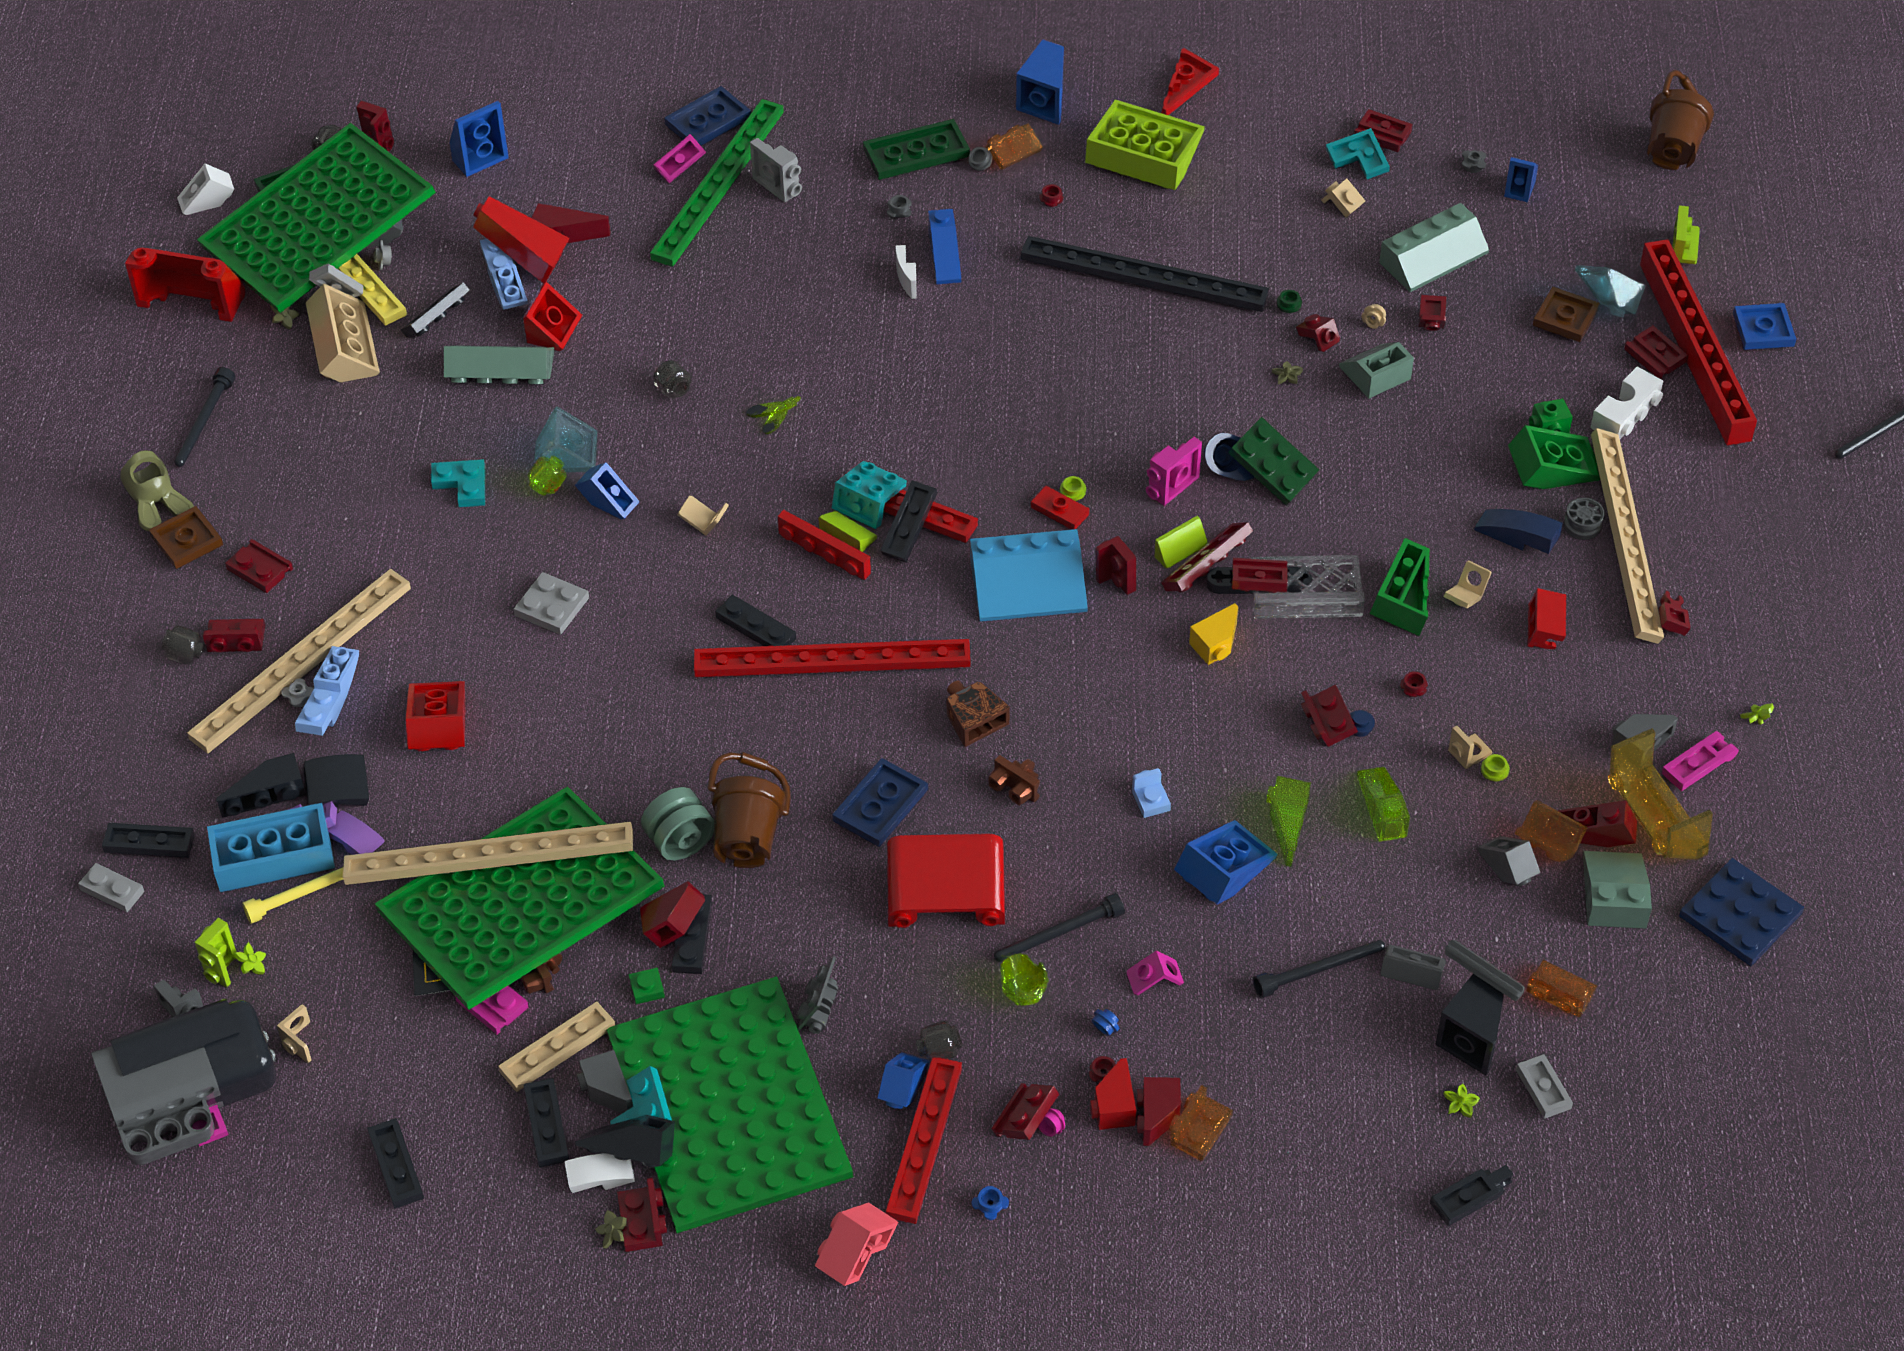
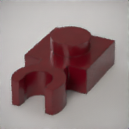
[1658,591,1691,636]

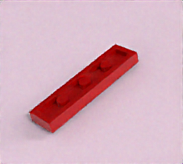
[884,490,978,543]
[777,510,871,580]

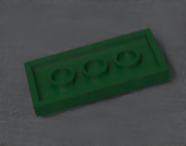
[863,119,970,180]

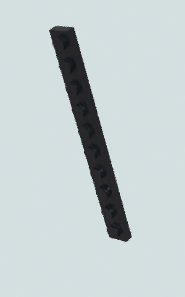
[1021,236,1269,312]

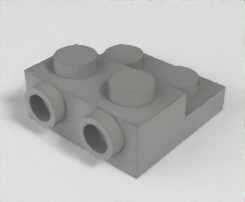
[750,138,802,203]

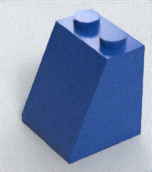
[1016,40,1064,125]

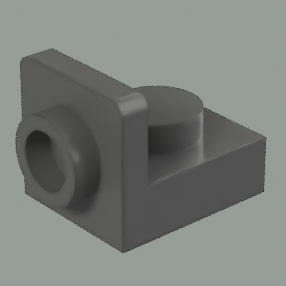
[154,979,203,1017]

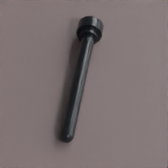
[174,367,236,467]
[1835,409,1904,459]
[994,893,1125,962]
[1253,940,1385,999]

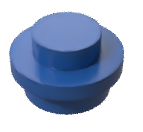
[1091,1009,1120,1036]

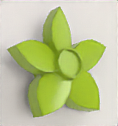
[1740,703,1774,725]
[233,942,266,975]
[1443,1084,1480,1118]

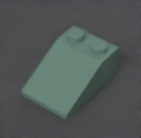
[1583,851,1652,928]

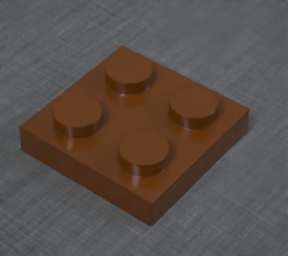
[1533,286,1600,342]
[149,506,223,569]

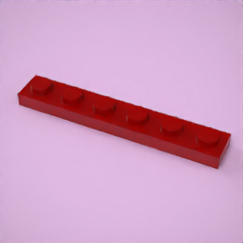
[886,1056,962,1224]

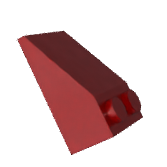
[406,681,465,751]

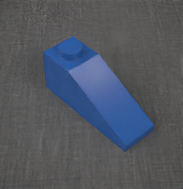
[928,209,961,284]

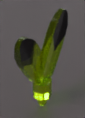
[746,396,801,435]

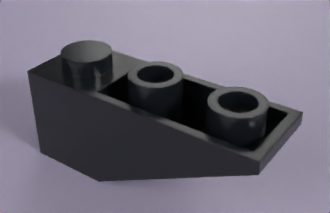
[216,753,306,818]
[575,1115,675,1167]

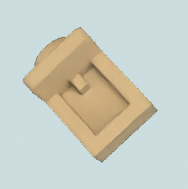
[1321,179,1365,217]

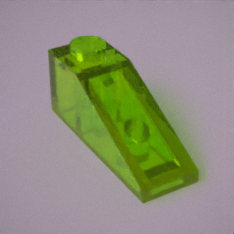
[1357,767,1410,842]
[1266,776,1311,867]

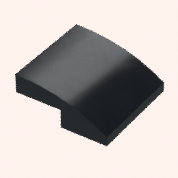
[303,754,369,808]

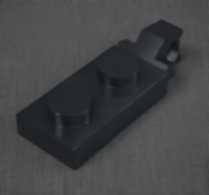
[1430,1165,1514,1226]

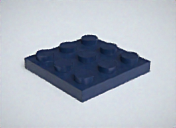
[1679,858,1804,966]

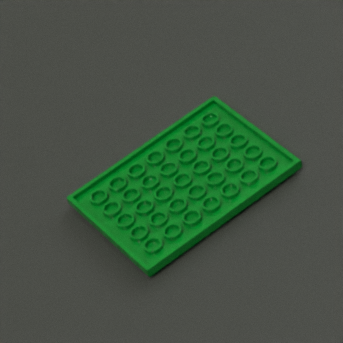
[197,123,436,313]
[375,786,665,1010]
[607,976,853,1234]

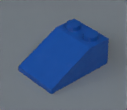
[449,101,509,177]
[1174,820,1278,905]

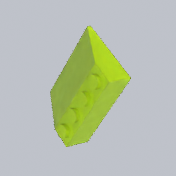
[1085,100,1205,190]

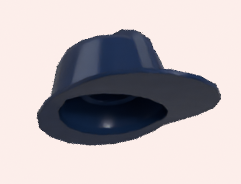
[1203,433,1254,481]

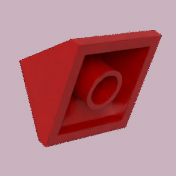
[523,282,582,351]

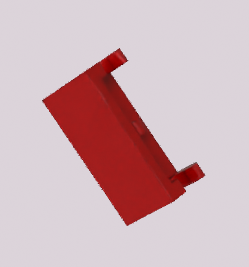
[1528,588,1566,649]

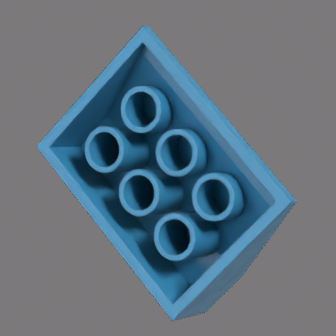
[970,529,1088,622]

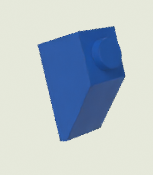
[1504,157,1538,202]
[575,462,640,520]
[877,1052,930,1109]

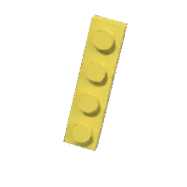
[338,254,407,326]

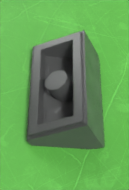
[1381,945,1446,990]

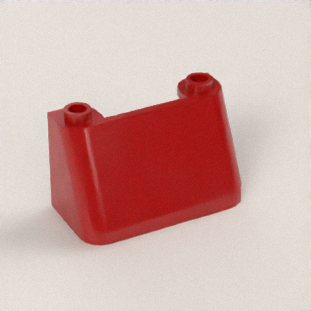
[125,248,246,322]
[887,834,1005,928]

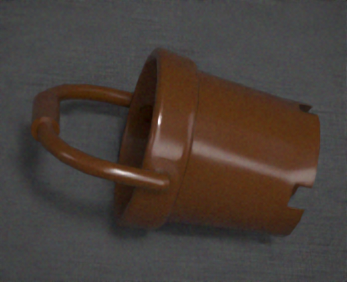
[1647,70,1714,170]
[707,752,791,868]

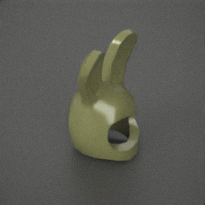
[120,450,194,531]

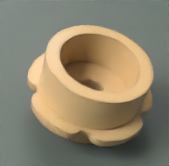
[1362,304,1386,329]

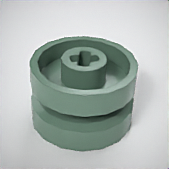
[641,787,715,861]

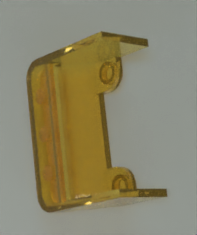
[1608,728,1713,860]

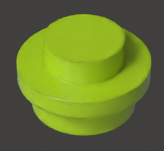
[1060,476,1086,501]
[1481,754,1510,781]

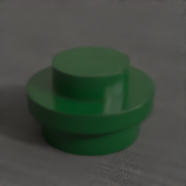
[1277,290,1302,313]

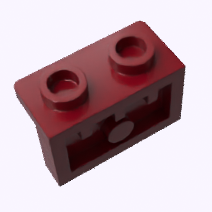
[356,101,394,151]
[1095,536,1136,595]
[203,618,265,653]
[1301,684,1358,747]
[617,1178,667,1252]

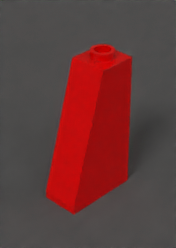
[473,196,569,283]

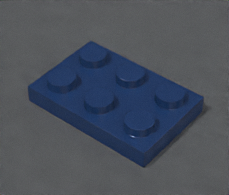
[664,86,751,146]
[832,758,928,847]

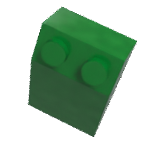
[1508,425,1601,489]

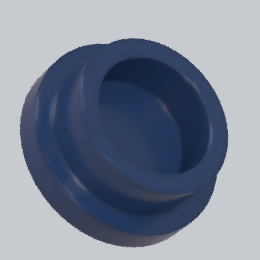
[1350,710,1375,737]

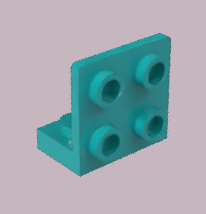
[832,461,907,529]

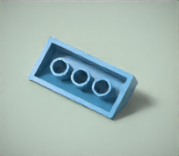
[207,803,335,892]

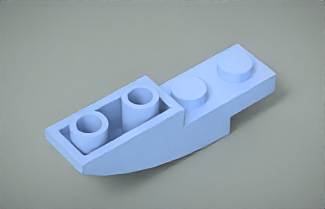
[480,239,528,310]
[295,646,359,736]

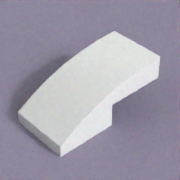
[896,245,917,299]
[565,1153,635,1193]

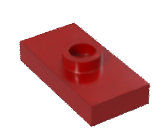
[1031,486,1090,530]

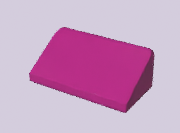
[653,134,706,184]

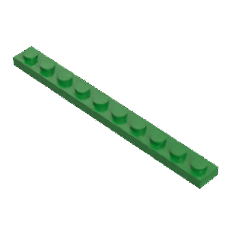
[650,99,784,267]

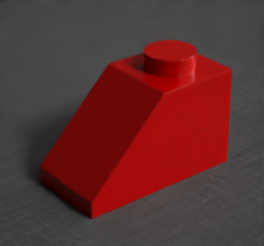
[1090,1058,1136,1130]

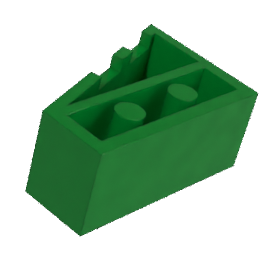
[1369,538,1430,636]

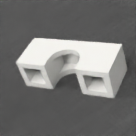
[1590,367,1663,439]

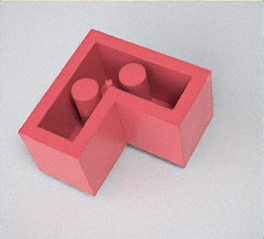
[815,1202,898,1286]

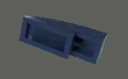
[1474,509,1563,554]

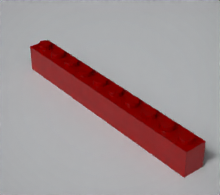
[1640,239,1757,445]

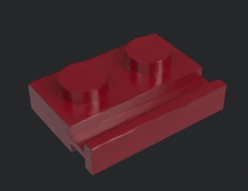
[1354,109,1413,153]
[1624,325,1688,379]
[225,539,293,593]
[1232,558,1288,593]
[991,1083,1059,1140]

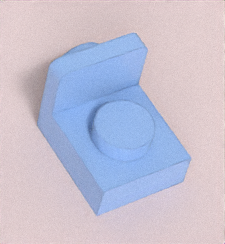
[1132,768,1171,818]

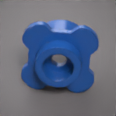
[972,1186,1009,1220]

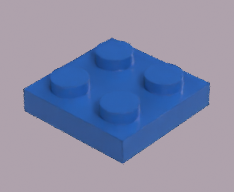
[1733,303,1796,350]

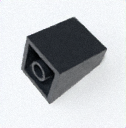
[1435,974,1504,1076]

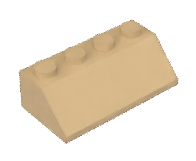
[306,283,380,382]

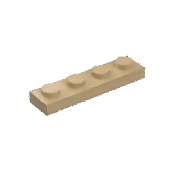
[498,1002,615,1092]

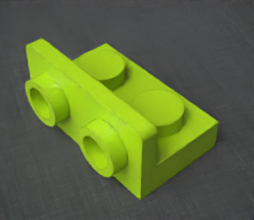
[1672,205,1700,264]

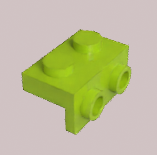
[195,918,237,988]

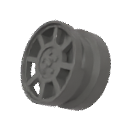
[1564,498,1604,540]

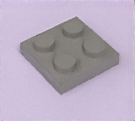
[514,572,589,635]

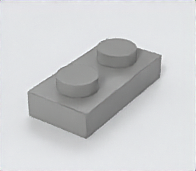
[309,263,363,297]
[78,863,145,912]
[1516,1054,1573,1119]

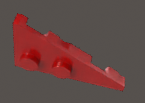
[1161,48,1219,115]

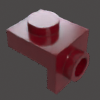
[1418,295,1447,331]
[1296,314,1340,352]

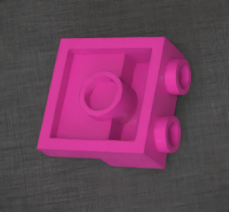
[1146,437,1202,506]

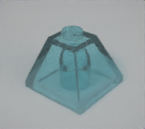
[1575,265,1645,317]
[534,406,598,473]

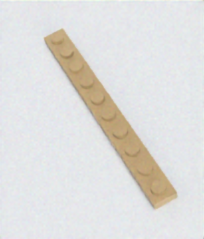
[1591,428,1664,644]
[187,569,411,753]
[343,822,633,885]

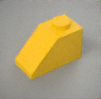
[1189,603,1238,665]

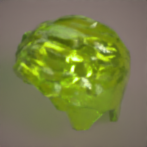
[1000,953,1049,1006]

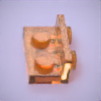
[985,123,1043,170]
[1515,800,1588,862]
[1526,960,1597,1017]
[1169,1085,1233,1161]

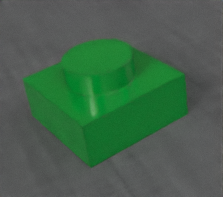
[629,967,665,1005]

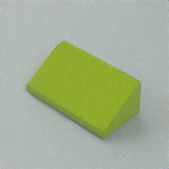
[819,511,877,552]
[1154,516,1207,568]

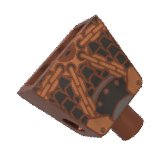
[946,680,1010,747]

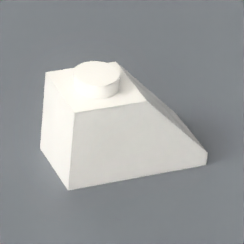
[177,164,234,215]

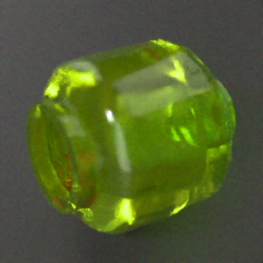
[527,455,567,496]

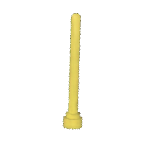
[242,867,343,924]

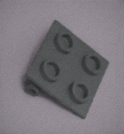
[796,956,838,1034]

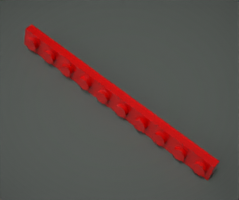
[694,639,971,677]

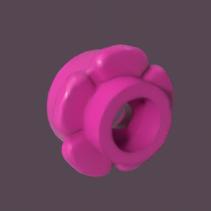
[1038,1108,1065,1137]

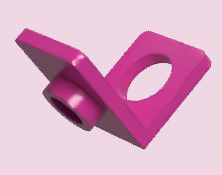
[1127,951,1184,995]

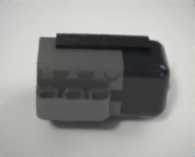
[91,999,277,1165]

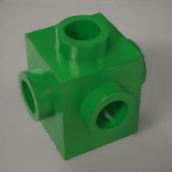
[1529,398,1573,433]

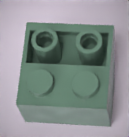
[1339,342,1414,399]

